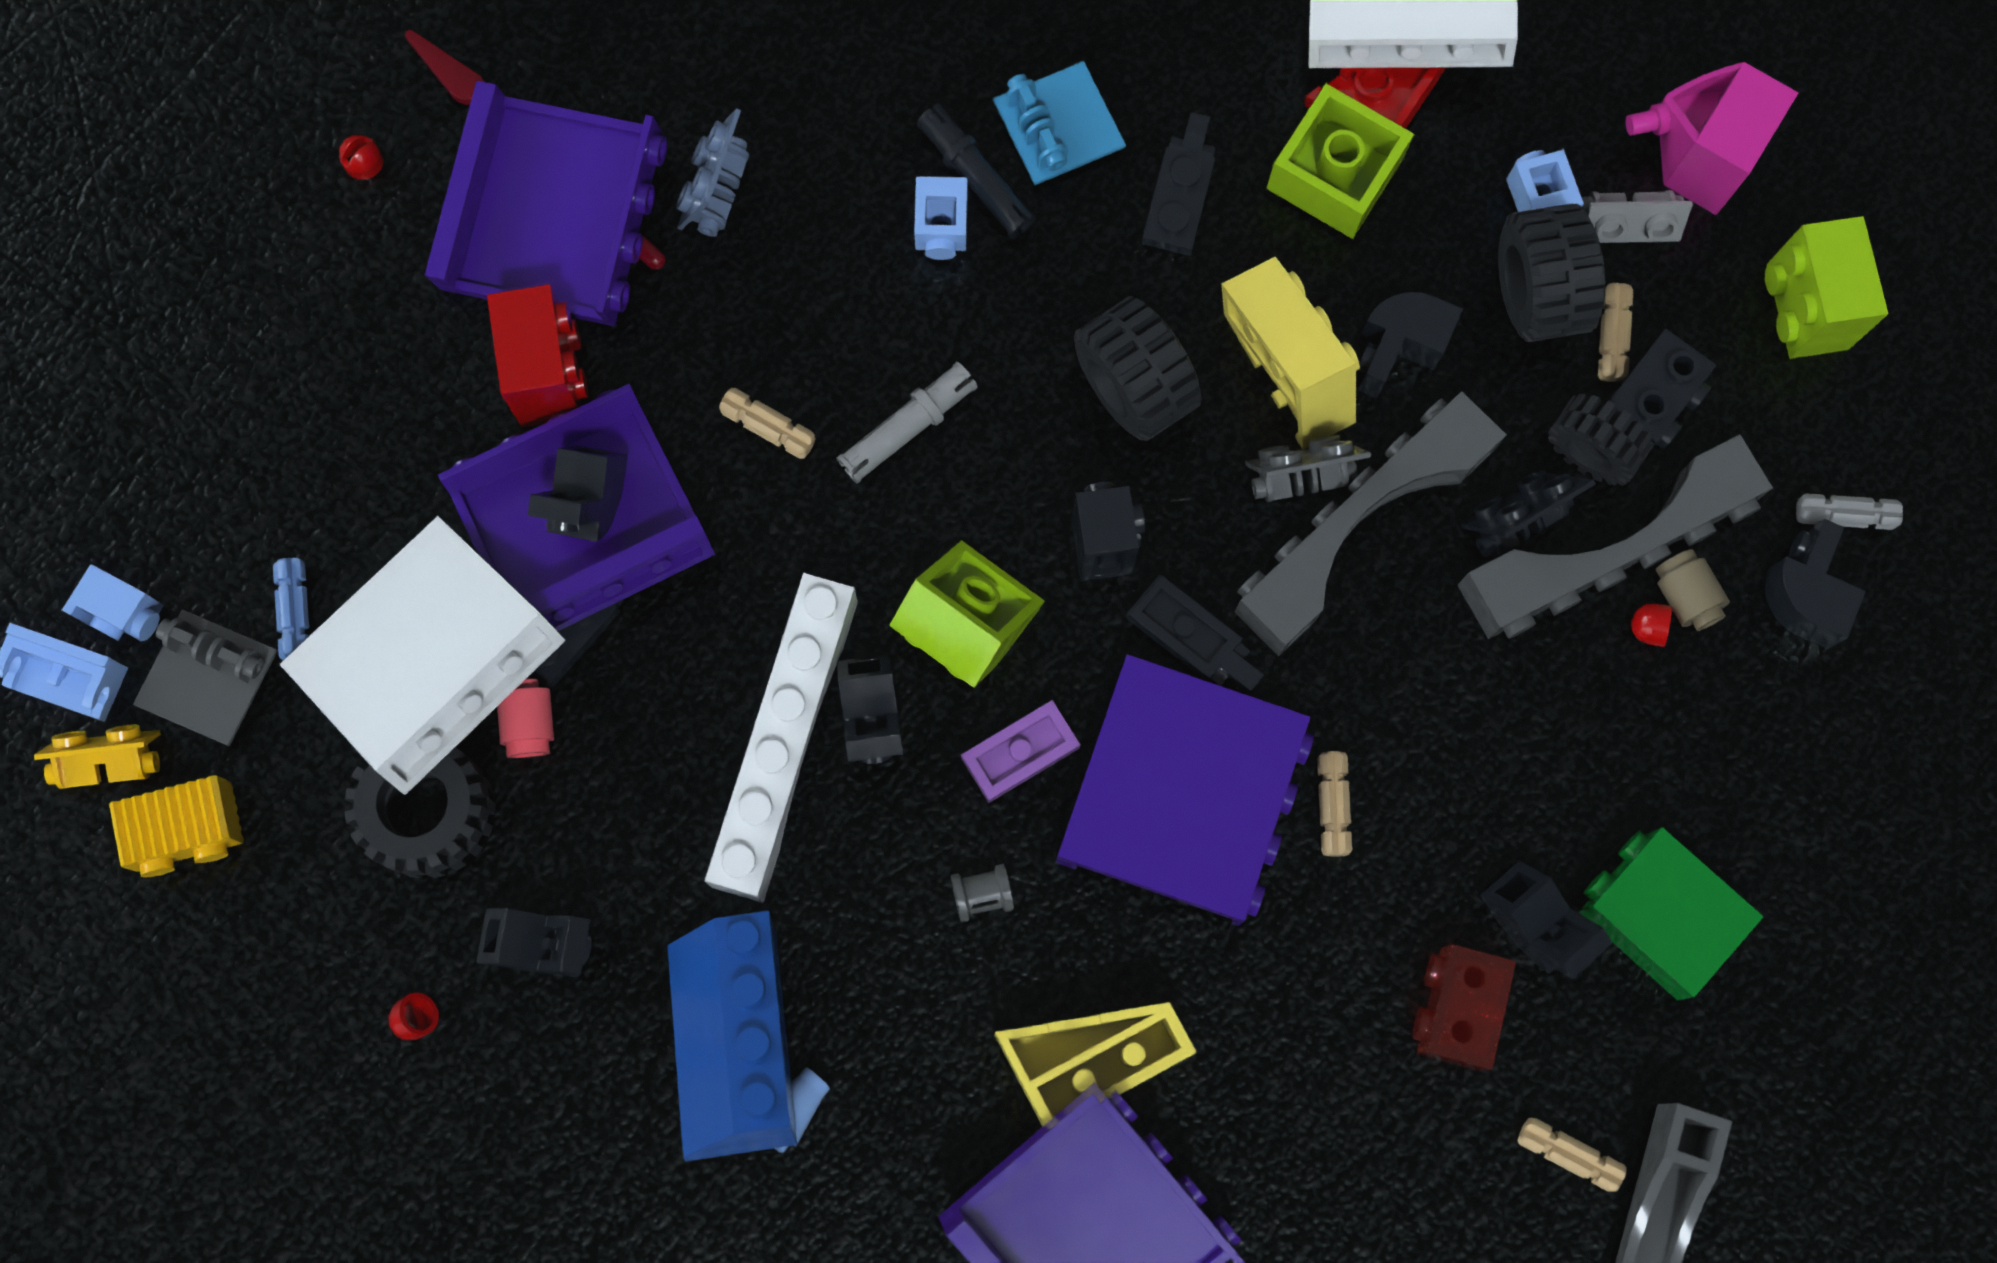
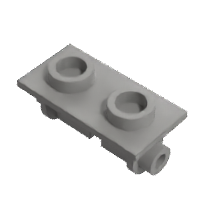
[1582,190,1693,243]

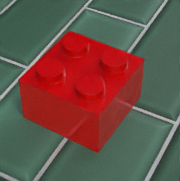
[487,284,589,427]

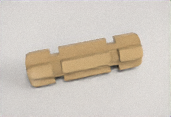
[1598,283,1633,383]
[719,388,816,459]
[1317,751,1352,857]
[1518,1118,1626,1192]

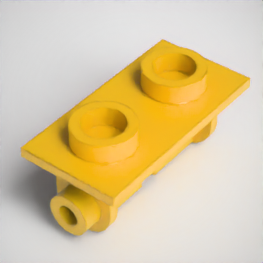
[34,724,161,789]

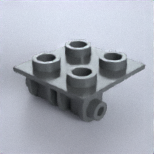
[1245,436,1371,502]
[133,610,278,746]

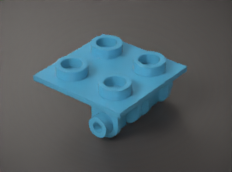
[993,61,1126,185]

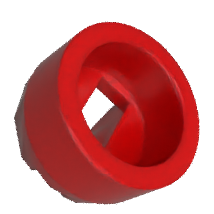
[339,135,383,180]
[1631,603,1672,647]
[388,993,439,1040]

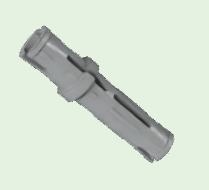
[836,362,978,484]

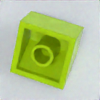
[889,540,1045,688]

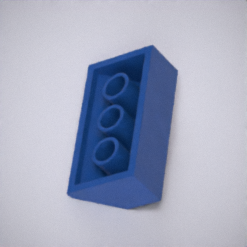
[667,911,797,1161]

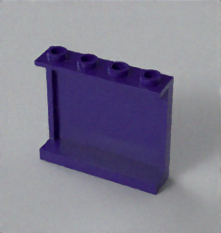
[425,81,667,326]
[438,384,715,632]
[1056,654,1314,926]
[938,1082,1245,1263]

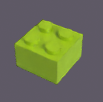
[1266,84,1414,239]
[1765,216,1888,358]

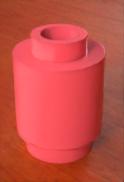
[497,679,554,758]

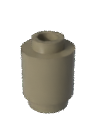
[1655,549,1730,631]

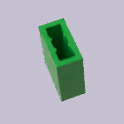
[1579,827,1764,1001]

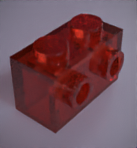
[1412,944,1516,1071]

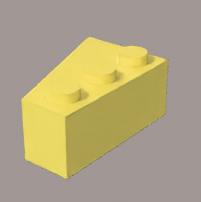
[1222,257,1360,450]
[995,1002,1197,1127]

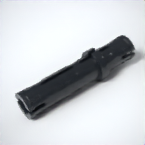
[917,104,1036,239]

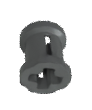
[951,864,1014,922]

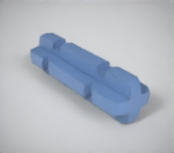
[273,558,310,660]

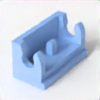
[0,623,128,722]

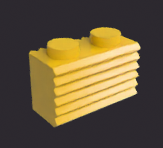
[109,775,244,877]

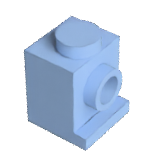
[1506,149,1584,212]
[914,177,967,260]
[62,564,164,641]

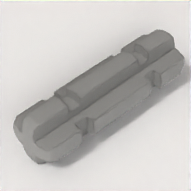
[1796,493,1903,530]

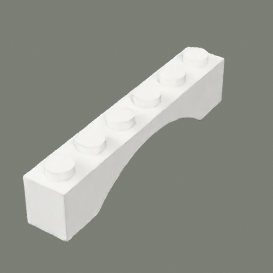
[705,573,858,903]

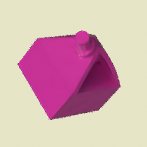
[1626,62,1798,215]

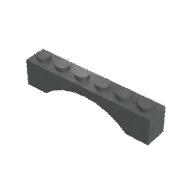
[1235,391,1507,656]
[1458,435,1773,639]
[1616,1103,1732,1263]

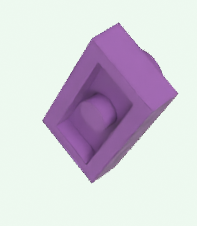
[961,700,1080,803]

